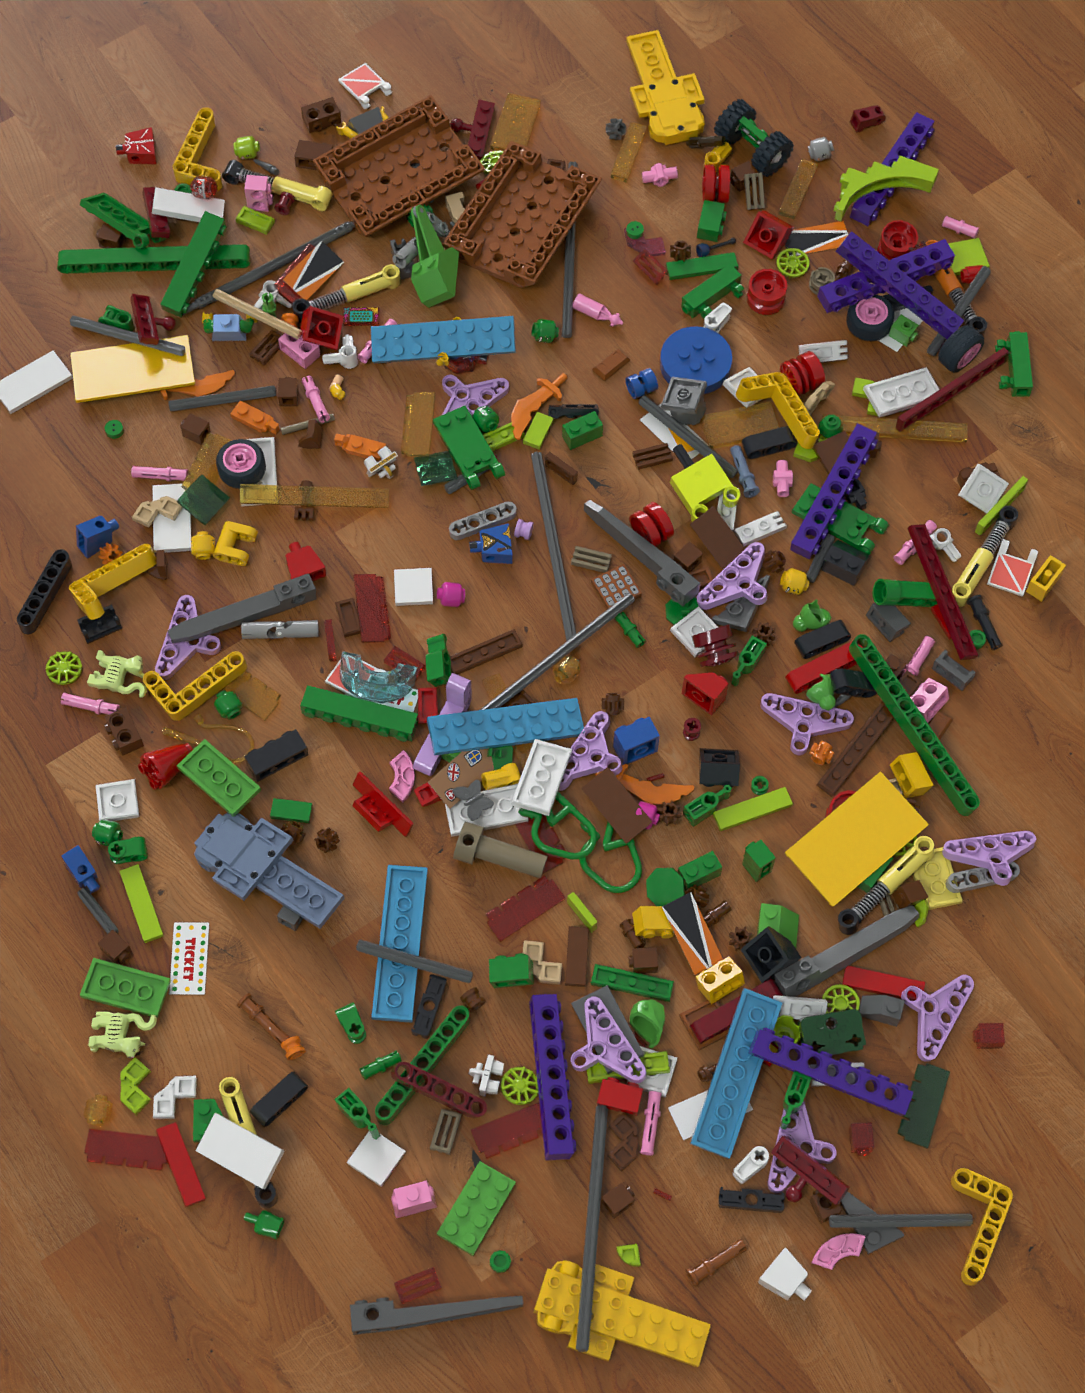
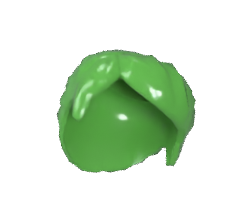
[793,599,832,632]
[806,674,836,711]

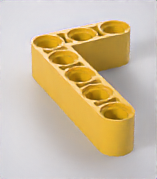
[173,107,223,192]
[736,372,820,449]
[69,544,157,620]
[143,651,247,721]
[951,1168,1013,1286]

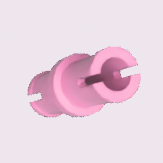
[942,216,979,239]

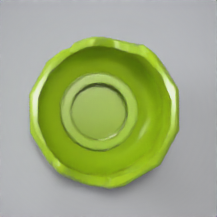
[773,1015,800,1046]

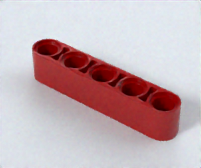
[785,641,862,694]

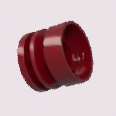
[691,624,739,667]

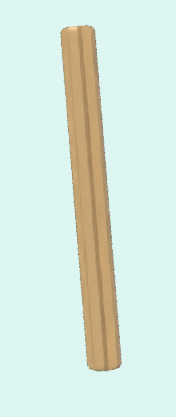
[213,289,302,339]

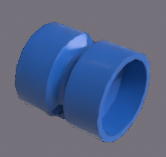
[625,368,658,399]

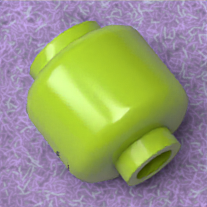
[234,136,260,160]

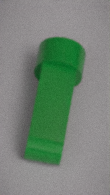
[872,579,937,607]

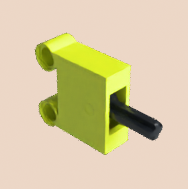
[670,444,740,522]

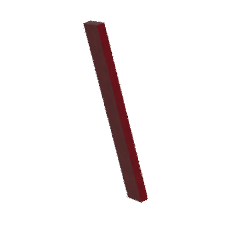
[895,348,1008,432]
[907,524,978,660]

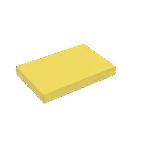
[912,847,963,910]

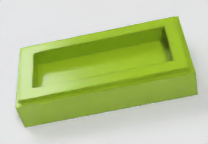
[235,206,275,235]
[523,412,554,450]
[567,892,598,933]

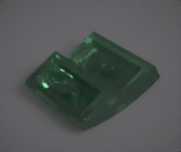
[413,451,457,486]
[177,474,230,525]

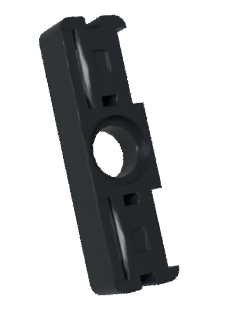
[411,974,447,1039]
[718,1187,785,1213]

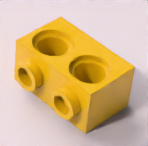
[696,957,745,1004]

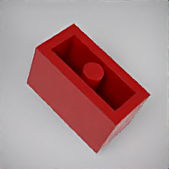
[597,1077,643,1116]

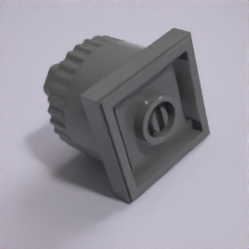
[661,377,707,425]

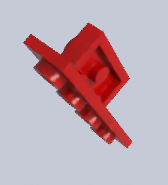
[352,771,414,837]

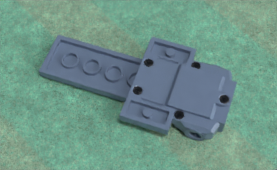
[194,812,345,929]

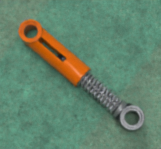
[924,240,987,336]

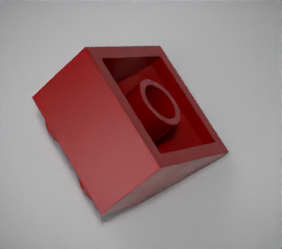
[743,210,794,259]
[300,306,344,350]
[681,672,729,716]

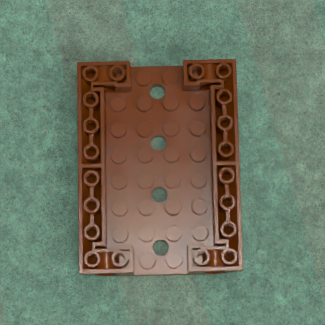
[313,95,485,237]
[442,141,602,288]

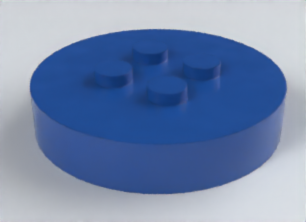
[660,326,732,394]

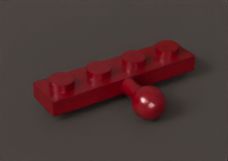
[450,100,495,161]
[142,187,184,238]
[130,294,176,345]
[771,1136,850,1205]

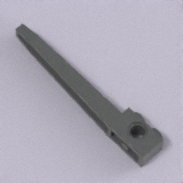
[584,500,700,606]
[168,573,316,643]
[774,905,919,997]
[350,1296,523,1335]

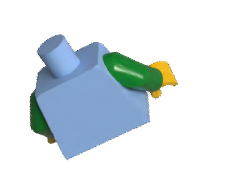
[202,312,257,341]

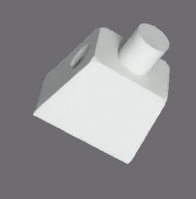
[758,1248,812,1301]

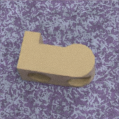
[446,192,465,224]

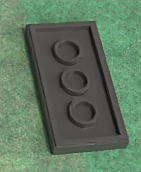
[571,985,644,1074]

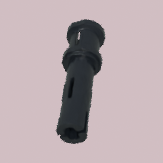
[967,594,1003,650]

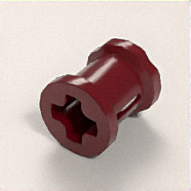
[274,192,295,215]
[683,718,701,741]

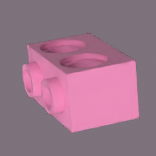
[244,175,273,212]
[278,329,320,369]
[910,678,949,723]

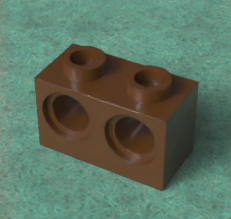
[301,97,341,133]
[104,707,144,756]

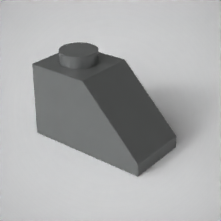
[858,995,905,1027]

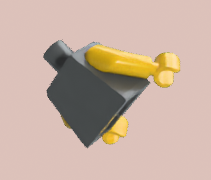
[336,106,389,139]

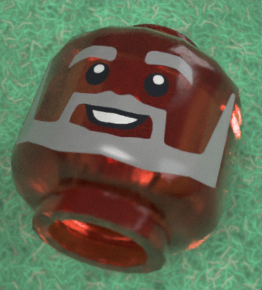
[190,176,217,200]

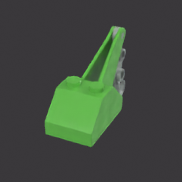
[411,204,459,308]

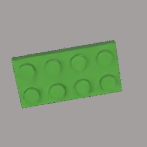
[177,739,261,817]
[80,958,171,1018]
[437,1161,516,1256]

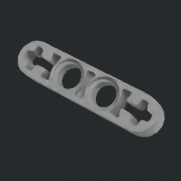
[449,502,517,540]
[945,862,1020,893]

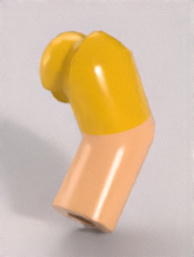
[329,375,345,400]

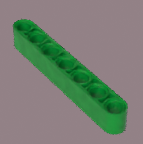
[375,1006,470,1125]

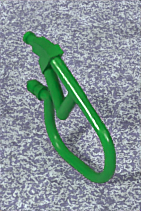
[518,792,597,860]
[579,821,642,893]

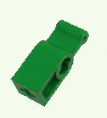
[426,634,452,687]
[731,636,767,686]
[683,785,732,827]
[780,1071,812,1130]
[334,1087,380,1140]

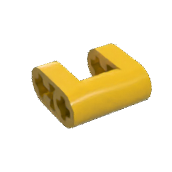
[213,521,258,566]

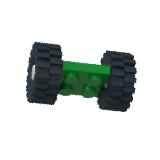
[714,99,794,177]

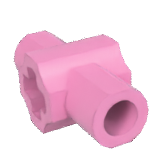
[642,163,678,187]
[773,460,793,497]

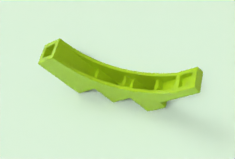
[834,156,939,221]

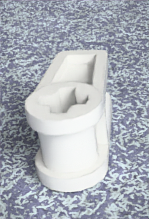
[703,303,732,333]
[733,1146,769,1184]

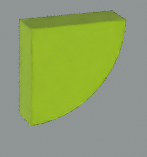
[913,900,929,927]
[616,1244,641,1267]

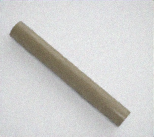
[280,414,335,435]

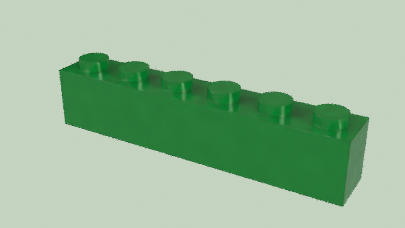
[160,211,227,318]
[300,685,419,742]

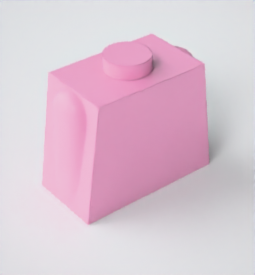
[391,1181,437,1219]

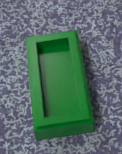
[270,798,313,823]

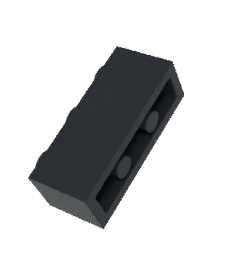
[245,729,309,782]

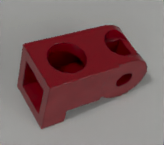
[850,105,886,133]

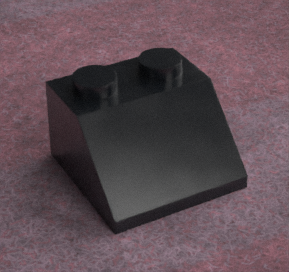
[821,540,871,586]
[699,748,740,788]
[741,926,802,983]

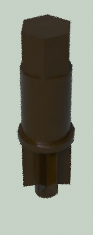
[686,136,726,148]

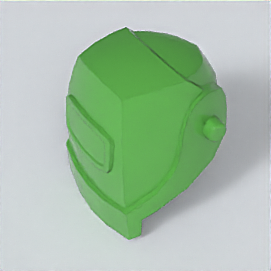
[629,999,665,1048]

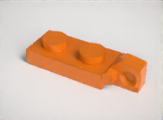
[230,401,280,435]
[334,434,386,462]

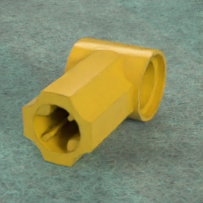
[703,142,732,173]
[481,763,521,790]

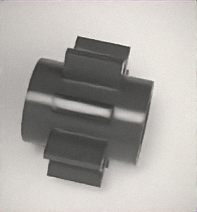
[605,118,626,140]

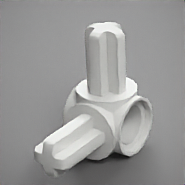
[254,281,295,311]
[322,334,358,369]
[930,528,961,562]

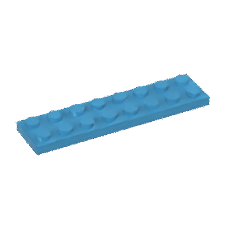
[371,316,516,363]
[427,698,585,756]
[372,865,428,1023]
[690,988,782,1159]

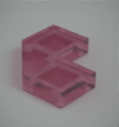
[624,228,666,257]

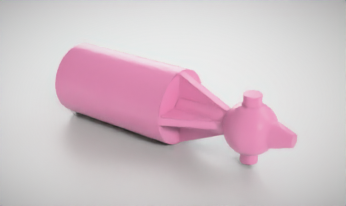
[573,294,623,327]

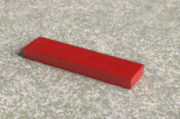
[842,966,925,1001]
[156,1122,206,1208]

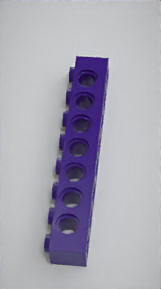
[850,112,935,226]
[835,231,964,339]
[817,239,955,313]
[790,423,878,560]
[529,994,576,1160]
[748,1027,914,1116]

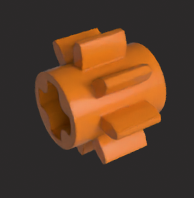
[98,543,123,565]
[809,741,834,765]

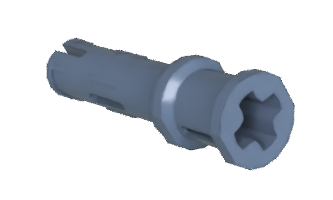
[730,445,760,498]

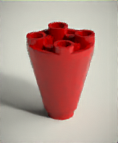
[138,743,193,790]

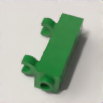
[681,264,744,319]
[995,331,1033,397]

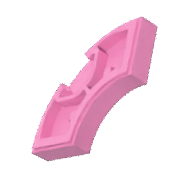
[389,750,415,803]
[812,1234,865,1270]

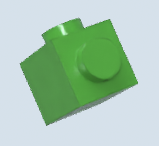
[889,314,919,347]

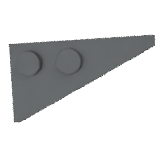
[712,575,770,632]
[840,1191,905,1255]

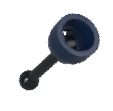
[696,237,736,257]

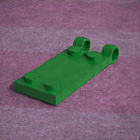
[80,192,166,249]
[433,405,505,490]
[792,483,889,555]

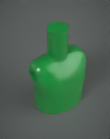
[244,1210,285,1240]

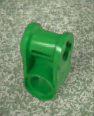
[98,305,135,332]
[108,837,148,864]
[335,1002,366,1044]

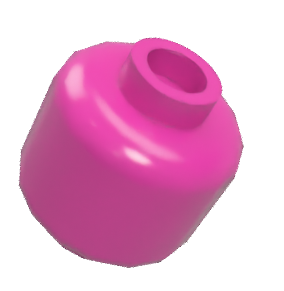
[437,582,465,607]
[636,801,660,830]

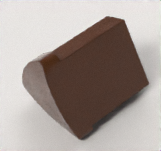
[298,419,323,449]
[146,550,167,580]

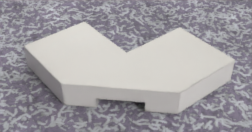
[153,1076,197,1119]

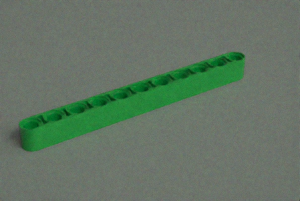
[57,244,250,274]
[849,634,980,816]

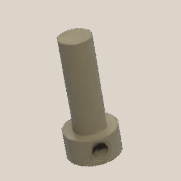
[453,821,548,879]

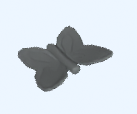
[452,780,494,821]

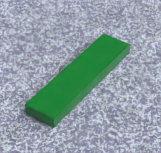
[666,252,738,280]
[591,964,674,1002]

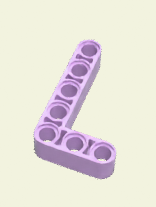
[413,673,472,777]

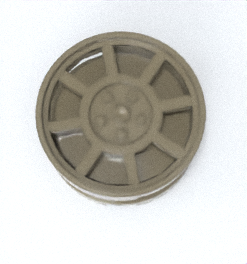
[809,267,835,295]

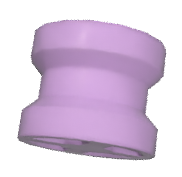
[514,519,534,540]

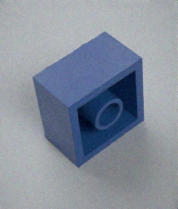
[613,716,660,765]

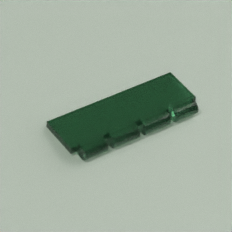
[897,1063,950,1148]

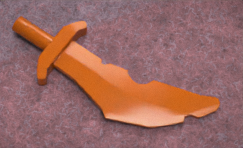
[160,370,235,400]
[511,373,568,440]
[595,764,694,805]

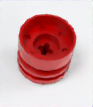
[877,220,918,260]
[780,351,826,396]

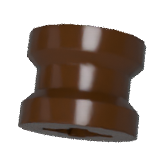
[460,987,486,1013]

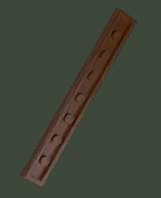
[817,670,922,797]

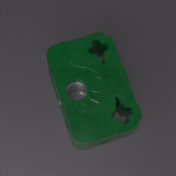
[798,1009,866,1058]

